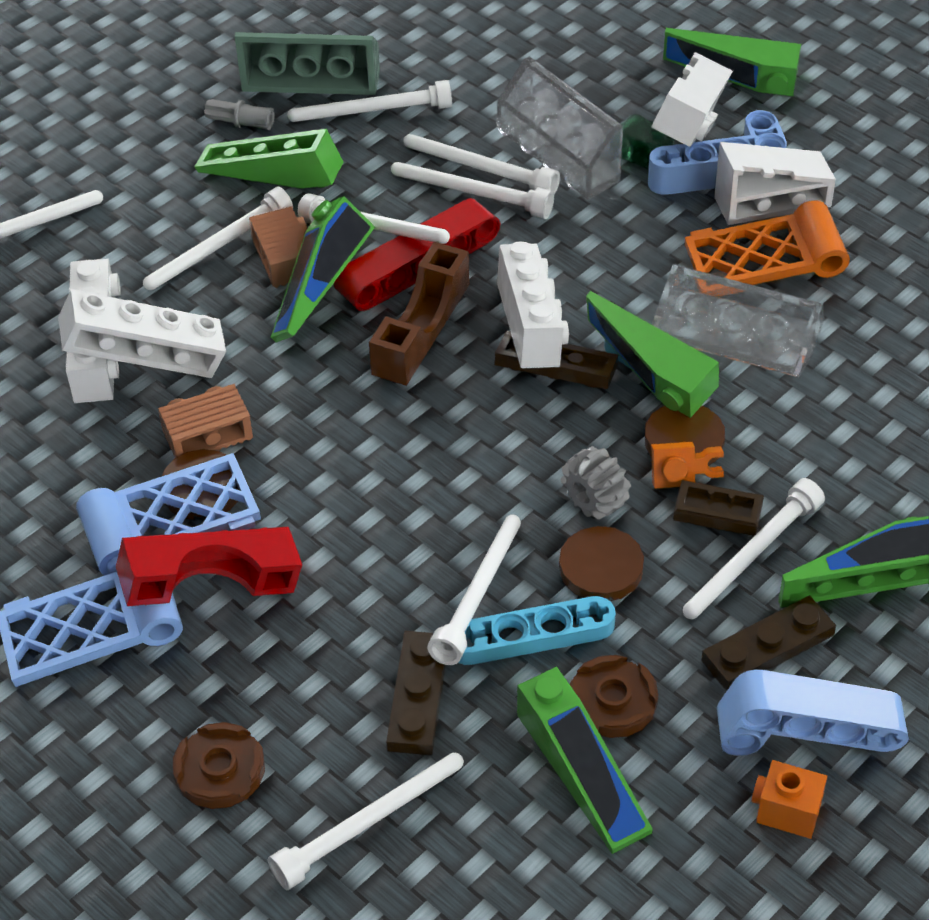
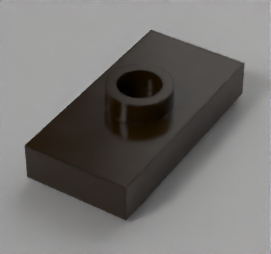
[673,480,764,536]

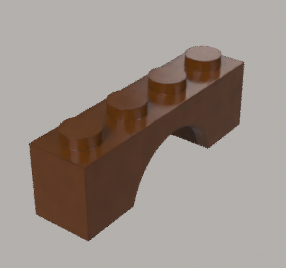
[369,242,470,386]

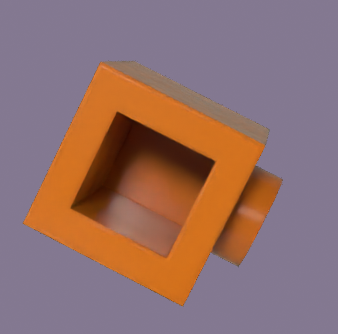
[751,760,828,839]

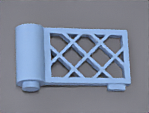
[76,453,261,576]
[0,571,183,687]

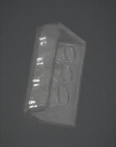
[496,56,623,200]
[651,264,824,378]

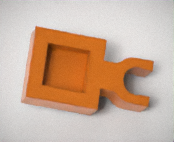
[651,442,724,489]

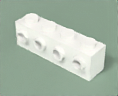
[497,242,569,368]
[66,258,121,403]
[58,289,226,378]

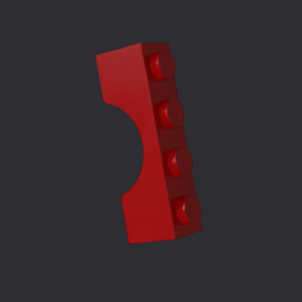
[116,527,303,606]

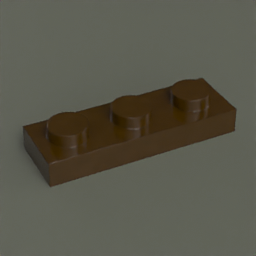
[494,331,619,390]
[701,595,836,691]
[386,631,445,755]

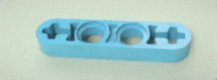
[458,596,616,665]

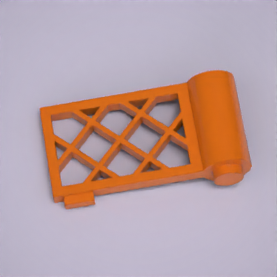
[685,200,850,295]

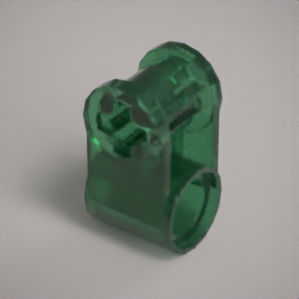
[607,114,675,170]

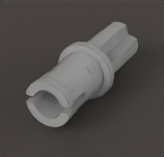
[204,99,274,130]

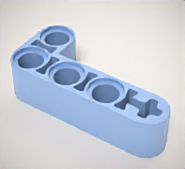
[648,110,787,195]
[717,670,909,756]

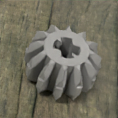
[561,446,631,520]

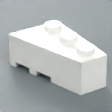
[651,52,733,147]
[714,142,836,225]

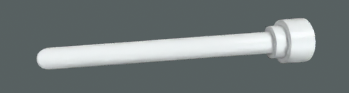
[287,80,452,122]
[403,134,560,194]
[391,162,554,219]
[143,187,293,290]
[0,190,103,239]
[298,193,450,244]
[683,478,825,619]
[427,515,521,665]
[268,753,464,890]

